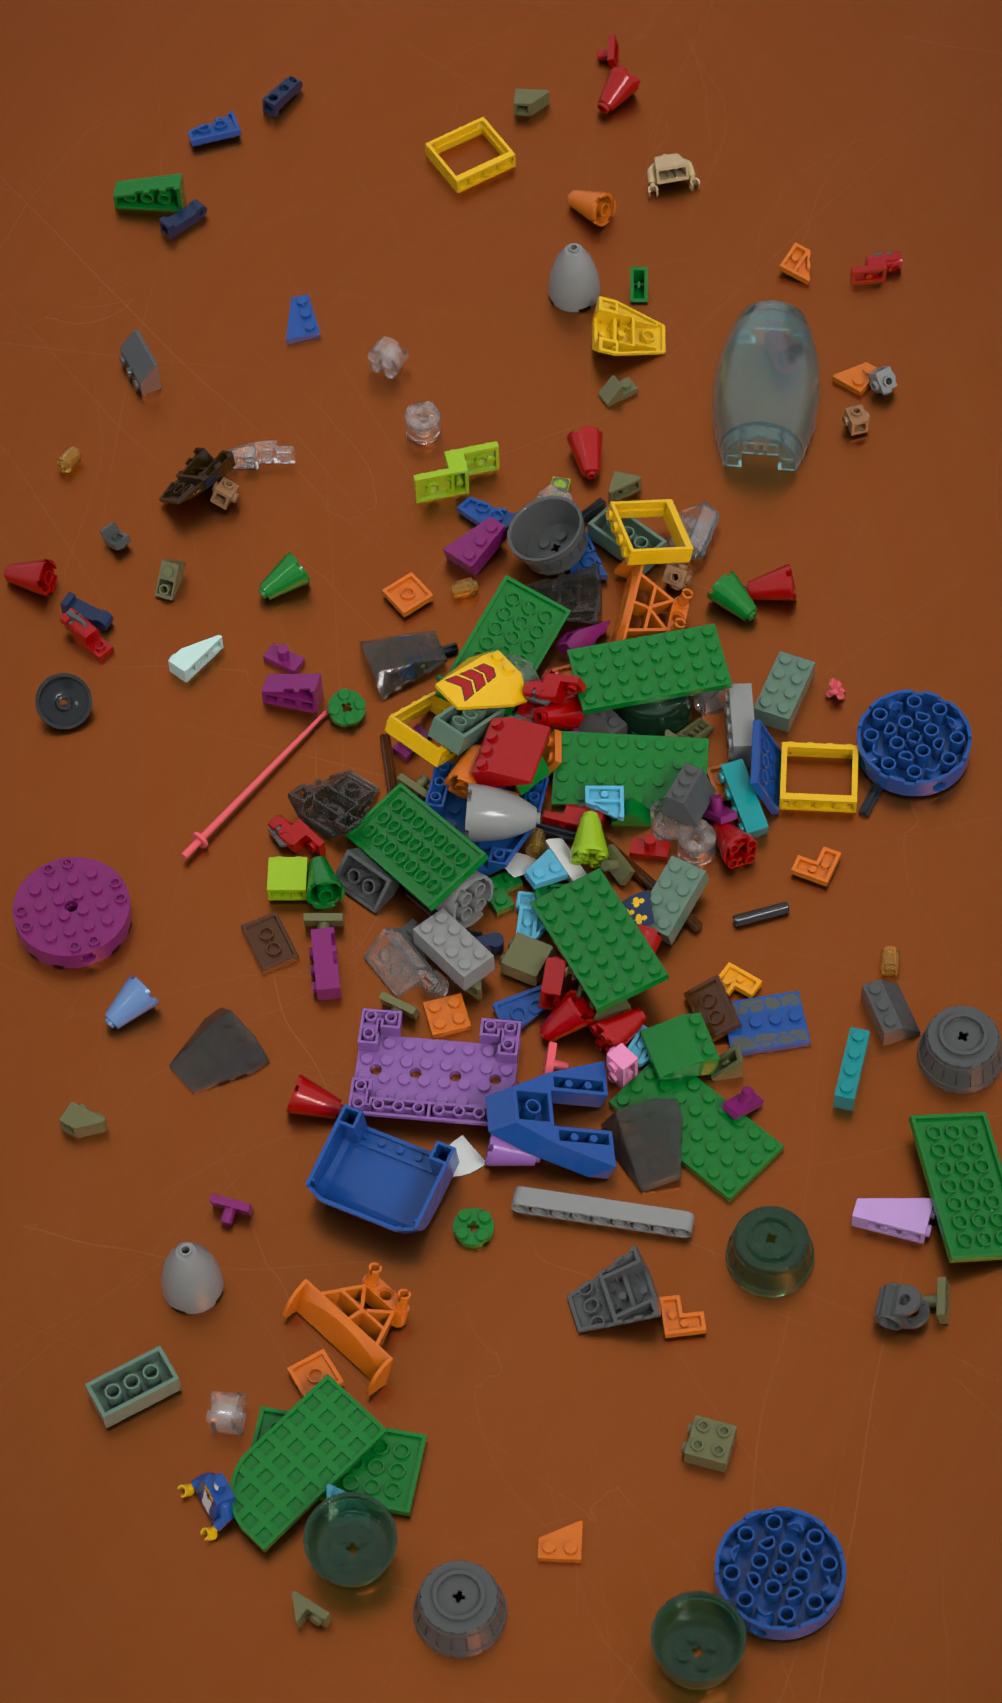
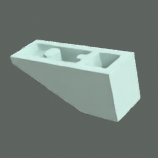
[168,635,224,683]

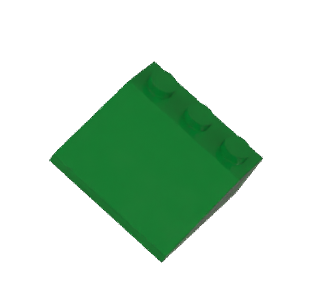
[640,1013,720,1080]

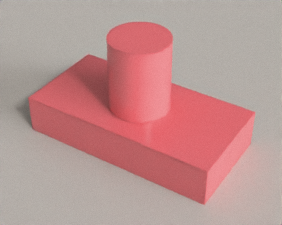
[542,1042,569,1075]

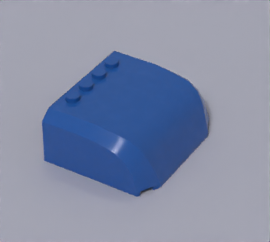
[305,1104,460,1234]

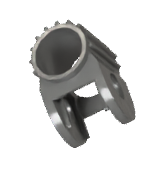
[874,1283,930,1330]

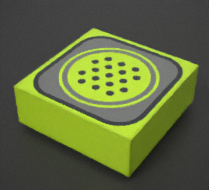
[549,476,571,497]

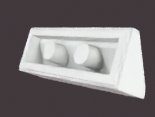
[545,838,587,883]

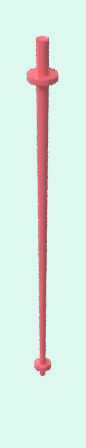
[181,707,328,859]

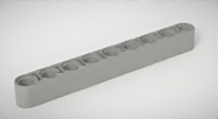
[511,1186,695,1238]

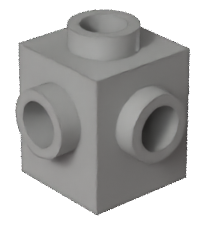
[867,366,898,395]

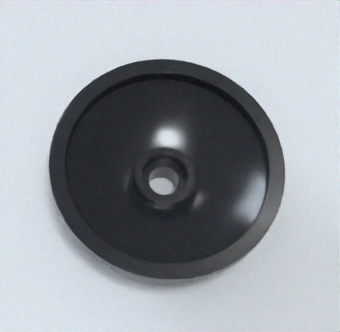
[35,673,92,730]

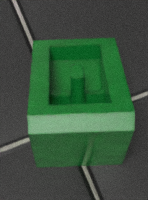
[630,267,648,302]
[611,798,651,827]

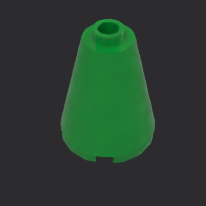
[258,552,311,600]
[707,570,758,621]
[306,856,345,909]

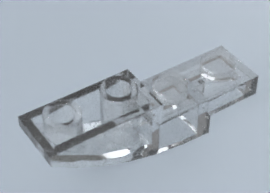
[229,440,295,469]

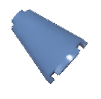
[104,975,159,1029]

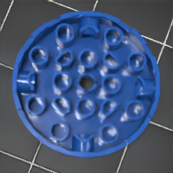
[856,689,972,796]
[714,1507,846,1640]

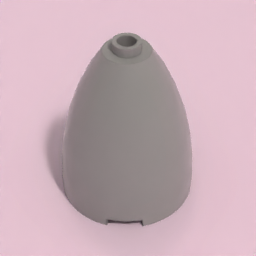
[548,243,600,312]
[465,783,541,842]
[435,870,494,928]
[161,1241,224,1314]

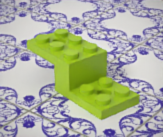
[413,441,500,504]

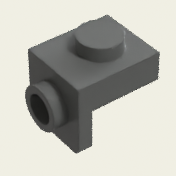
[100,522,131,551]

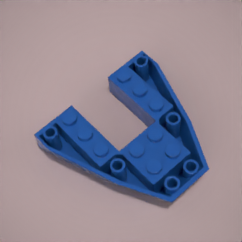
[485,1061,616,1179]

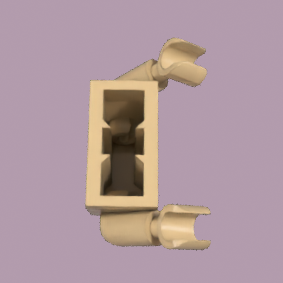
[647,153,700,197]

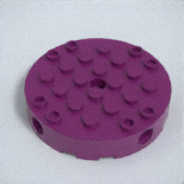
[13,857,132,968]

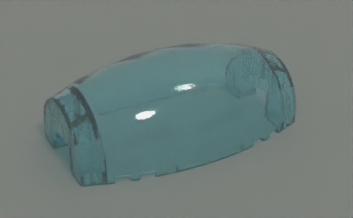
[712,300,820,471]

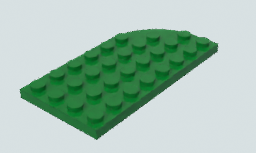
[230,1374,388,1552]

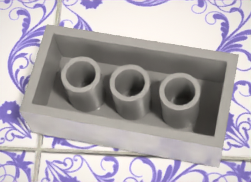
[724,683,754,768]
[413,908,495,991]

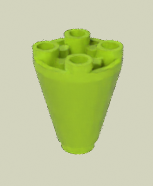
[570,811,609,868]

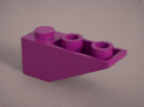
[555,621,611,662]

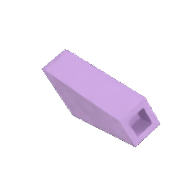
[851,1198,935,1244]

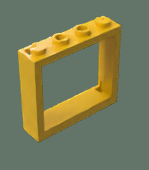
[425,117,516,194]
[605,499,694,565]
[384,691,482,767]
[779,741,858,813]

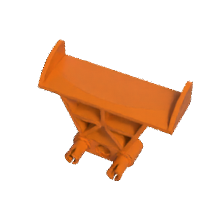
[611,561,693,642]
[282,1262,411,1396]

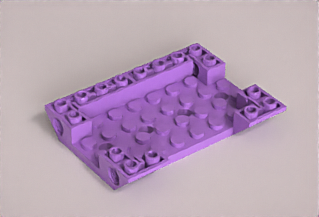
[348,1008,522,1126]

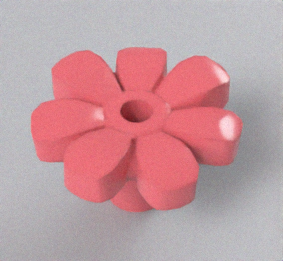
[825,678,845,700]

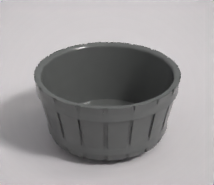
[507,495,587,575]
[917,1006,1002,1094]
[413,1560,507,1658]

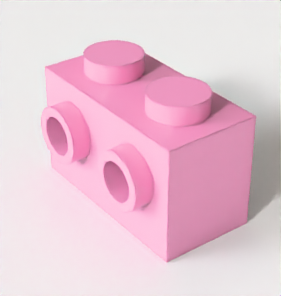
[606,1043,638,1089]

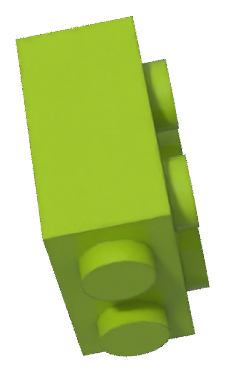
[267,856,308,900]

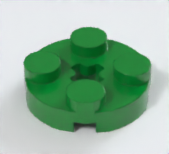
[328,689,366,727]
[453,1208,494,1248]

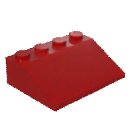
[471,717,551,787]

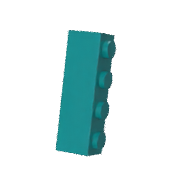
[718,759,769,838]
[833,1027,870,1111]

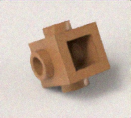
[842,404,870,436]
[210,477,239,510]
[662,563,693,590]

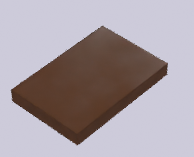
[241,912,300,974]
[683,975,742,1042]

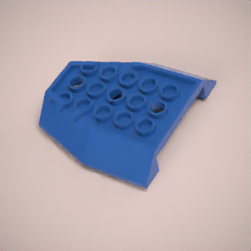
[425,762,549,876]

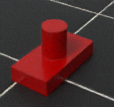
[597,34,619,69]
[629,834,670,862]

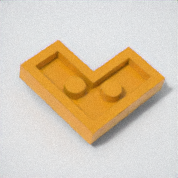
[719,962,762,998]

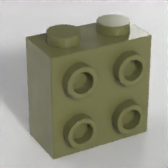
[499,932,554,987]
[681,1415,737,1473]

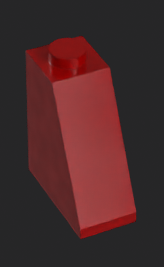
[538,957,566,1010]

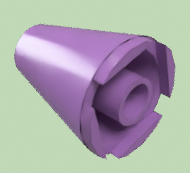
[484,1134,540,1166]

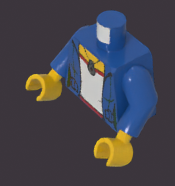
[177,1472,235,1541]

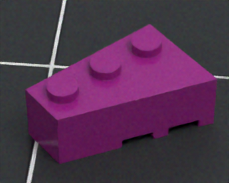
[443,517,507,577]
[262,674,323,713]
[309,927,341,1000]

